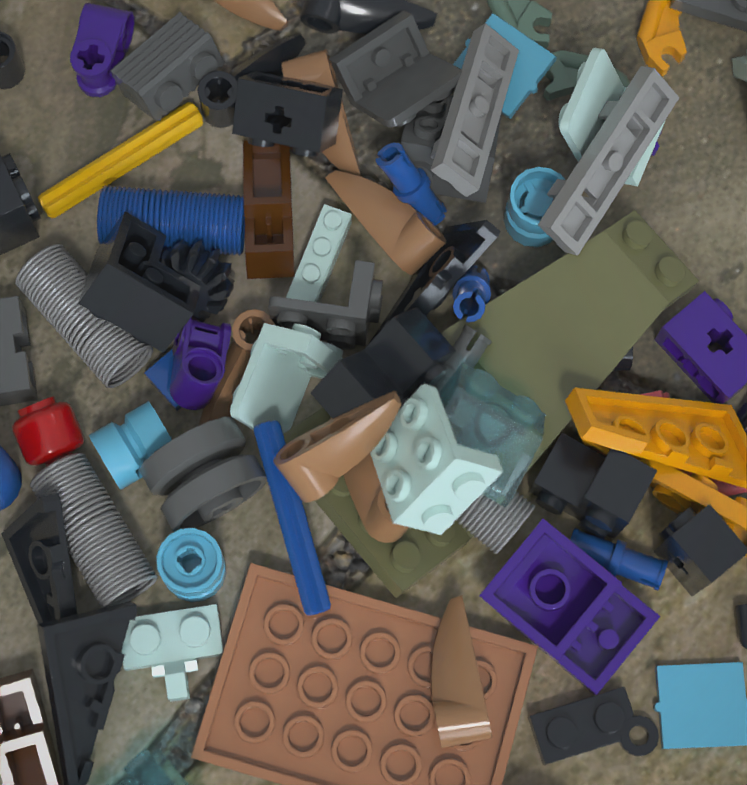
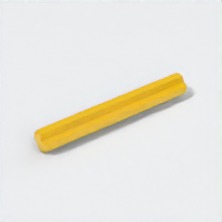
[38,102,204,218]

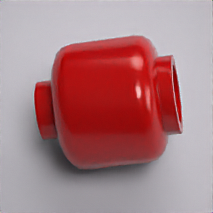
[12,396,85,467]

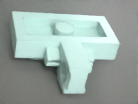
[122,604,224,702]

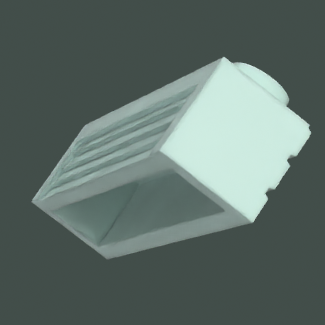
[286,204,352,303]

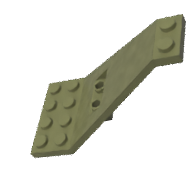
[283,210,699,599]

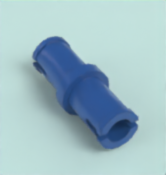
[376,143,447,226]
[452,264,491,322]
[570,528,668,591]

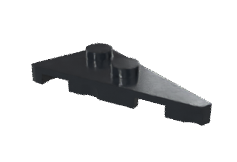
[367,220,501,346]
[1,493,78,624]
[37,601,137,785]

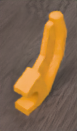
[637,0,687,77]

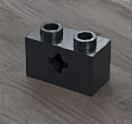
[232,71,343,157]
[654,504,747,597]

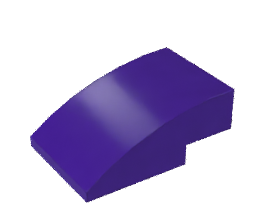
[479,519,660,695]

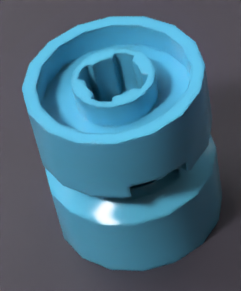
[504,167,565,247]
[88,401,172,490]
[157,528,226,602]

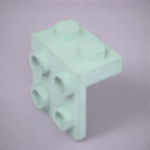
[558,48,665,186]
[230,323,343,434]
[370,384,503,535]

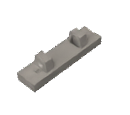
[430,23,519,197]
[538,66,679,256]

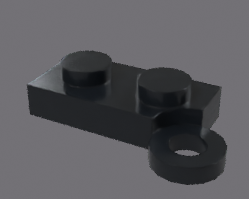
[528,686,659,766]

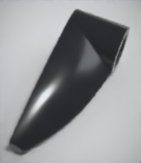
[300,0,437,34]
[198,33,306,128]

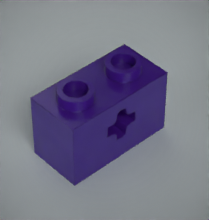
[654,291,747,404]

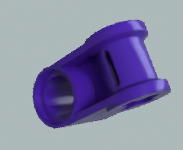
[70,3,135,97]
[170,317,231,410]

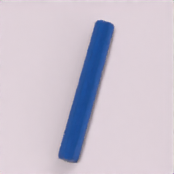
[253,420,331,616]

